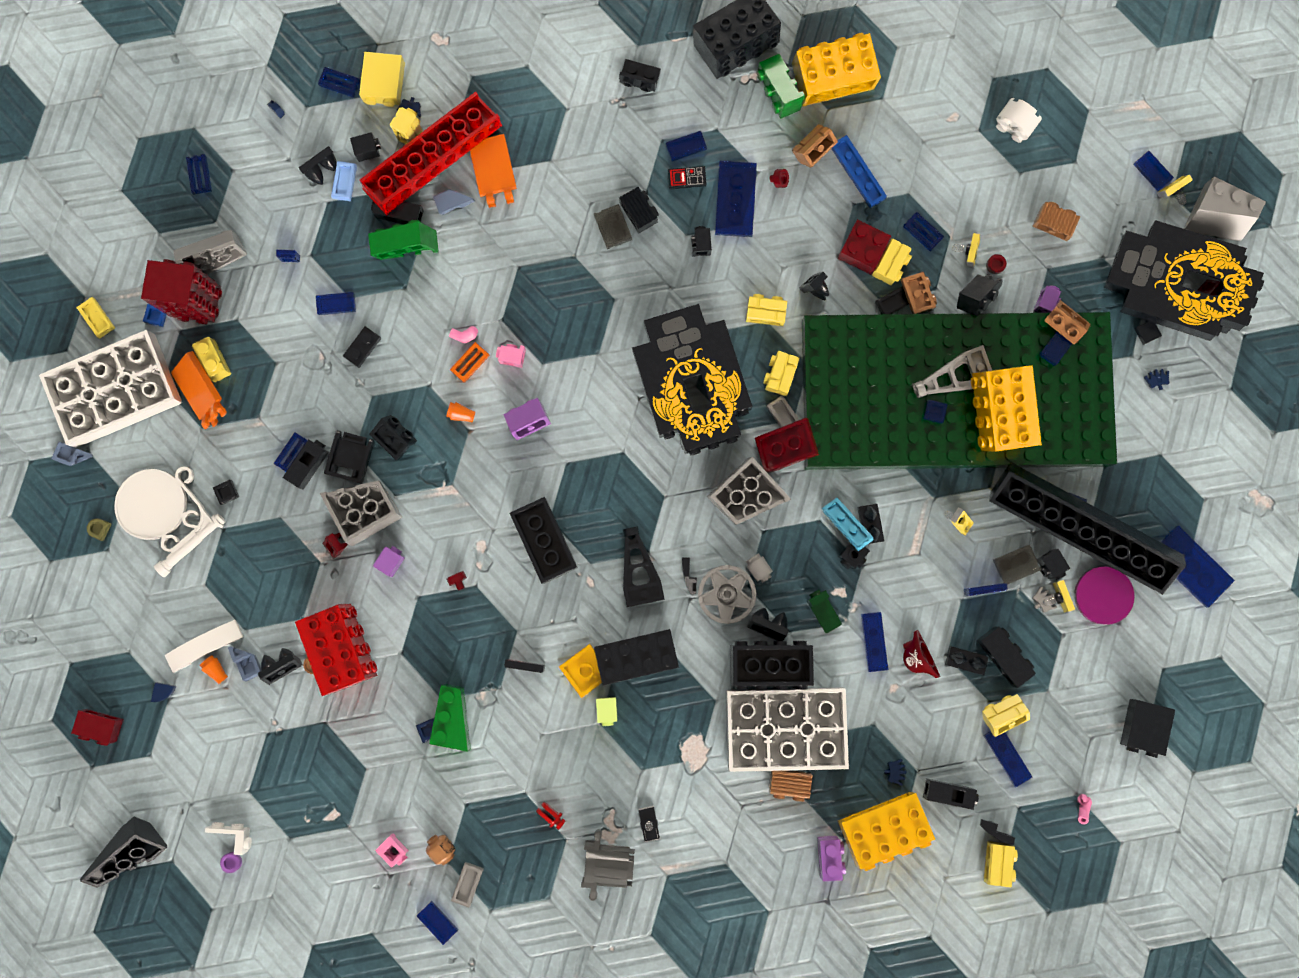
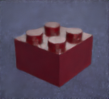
[837,219,891,275]

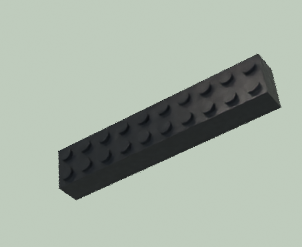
[989,462,1186,595]

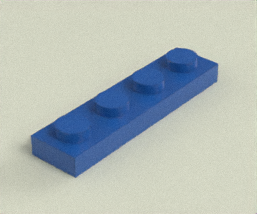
[831,135,887,208]

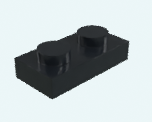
[343,326,381,368]

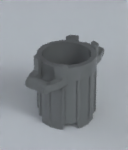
[581,829,635,901]

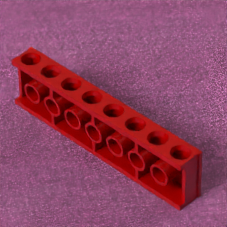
[359,91,502,215]

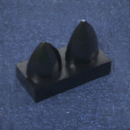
[298,146,337,185]
[799,272,829,301]
[857,504,885,544]
[747,608,789,641]
[945,646,989,675]
[258,648,303,685]

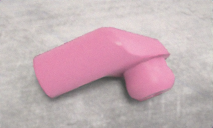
[449,326,478,343]
[1077,794,1092,824]

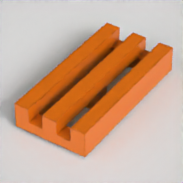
[450,342,490,383]

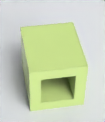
[596,697,618,726]

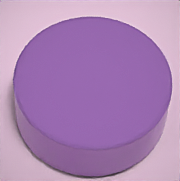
[220,852,242,873]

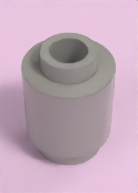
[746,553,773,583]

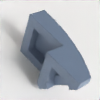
[433,189,475,215]
[51,441,93,466]
[228,646,261,682]

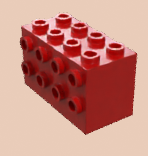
[295,603,378,696]

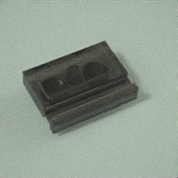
[594,204,632,250]
[993,544,1041,585]

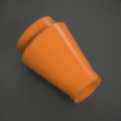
[446,402,476,423]
[200,655,228,684]

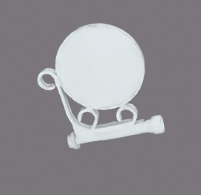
[115,467,226,577]

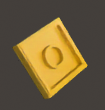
[559,644,602,698]

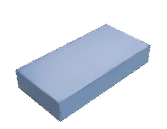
[331,161,357,201]

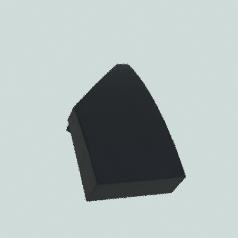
[682,557,697,594]
[980,819,1015,845]

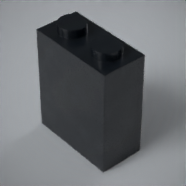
[1120,699,1175,758]

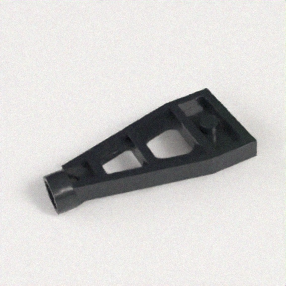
[623,526,665,607]

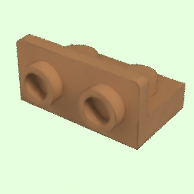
[901,272,937,314]
[1045,300,1091,344]

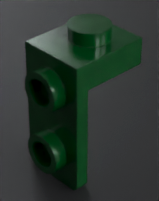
[806,589,842,633]

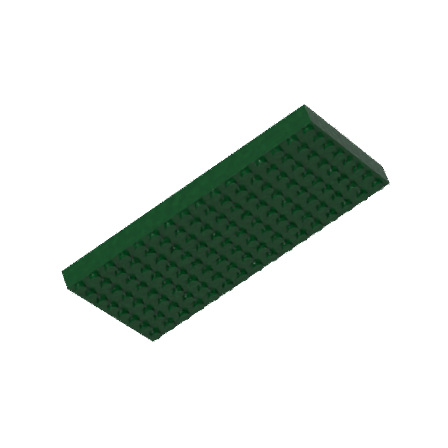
[802,312,1117,470]

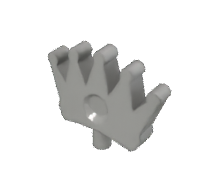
[1032,587,1057,612]

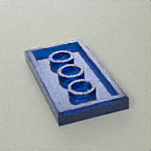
[715,161,757,237]
[1161,526,1235,608]

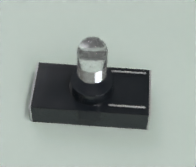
[638,806,660,842]

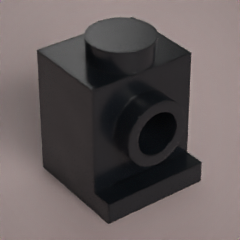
[691,226,712,257]

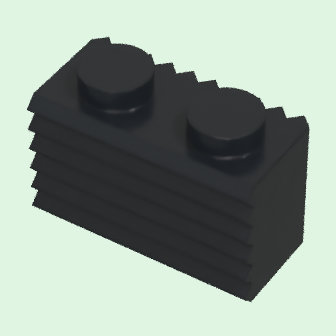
[619,187,659,234]

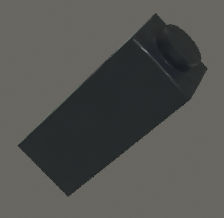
[371,201,424,225]
[282,439,329,490]
[923,778,979,810]

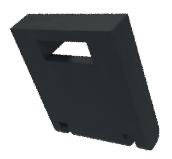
[324,430,374,484]

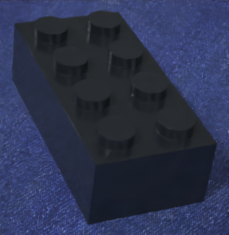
[509,497,578,584]
[594,629,679,686]

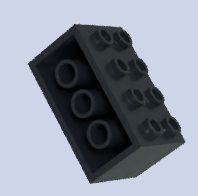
[693,0,781,79]
[730,641,814,690]

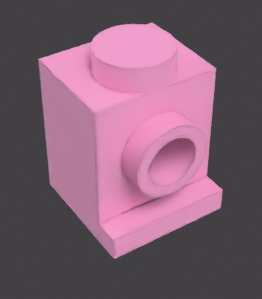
[496,344,526,368]
[375,833,409,868]

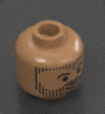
[426,835,455,865]

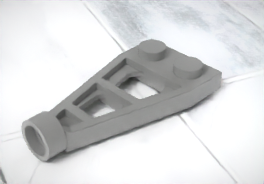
[913,345,992,398]

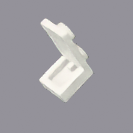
[205,822,252,855]

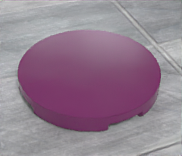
[1075,567,1135,625]

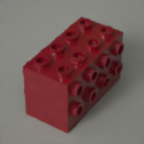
[141,259,222,325]

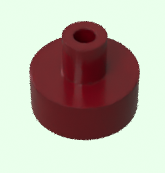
[770,169,789,188]
[446,571,467,591]

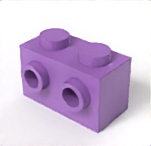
[503,398,551,440]
[817,836,846,882]

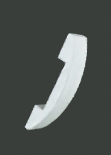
[165,620,244,673]

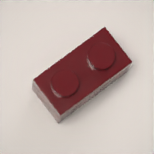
[71,709,124,746]

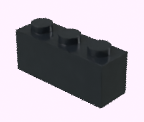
[976,627,1036,688]

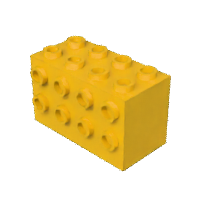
[792,33,881,107]
[971,365,1042,452]
[838,792,936,871]

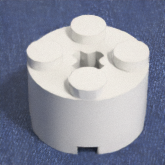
[996,98,1042,143]

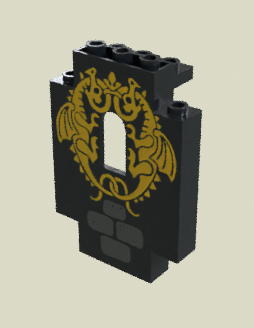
[1104,220,1264,341]
[632,304,753,456]

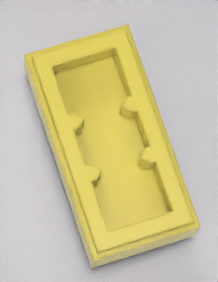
[76,297,115,339]

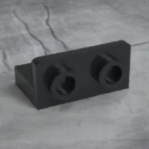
[619,59,661,92]
[369,415,417,460]

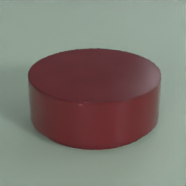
[986,254,1007,274]

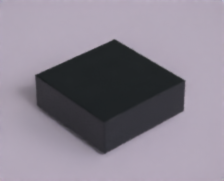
[1134,321,1162,345]
[213,480,239,505]

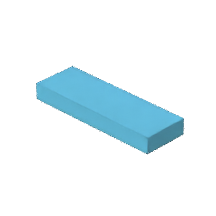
[822,498,874,551]

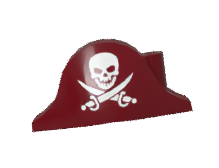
[903,630,941,678]

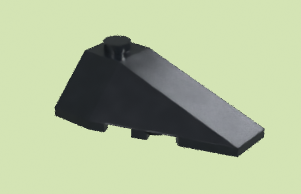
[80,816,167,888]

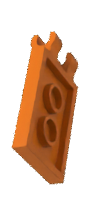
[470,134,517,208]
[171,351,227,429]

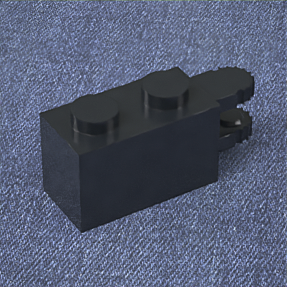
[957,274,1003,316]

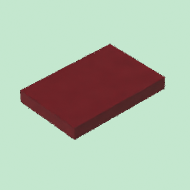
[755,418,819,474]

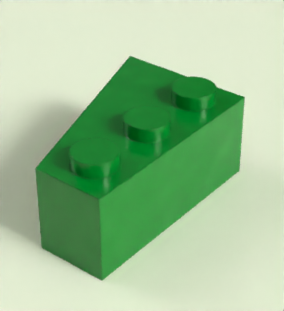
[756,54,805,119]
[368,220,439,260]
[429,684,471,752]

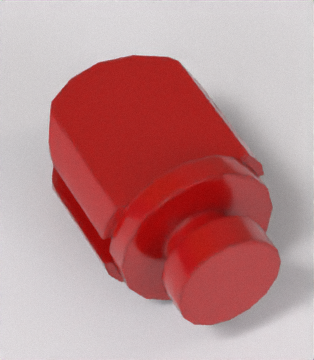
[536,802,566,830]

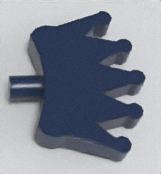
[397,97,421,117]
[1144,369,1170,390]
[884,759,907,786]

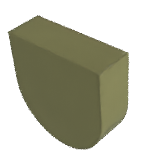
[87,519,112,541]

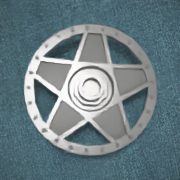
[698,565,756,624]

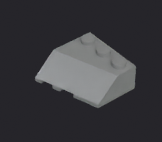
[1183,177,1266,241]
[174,230,247,274]
[707,457,791,525]
[320,481,402,546]

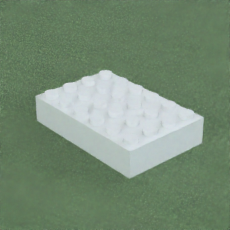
[39,330,182,448]
[726,687,849,772]

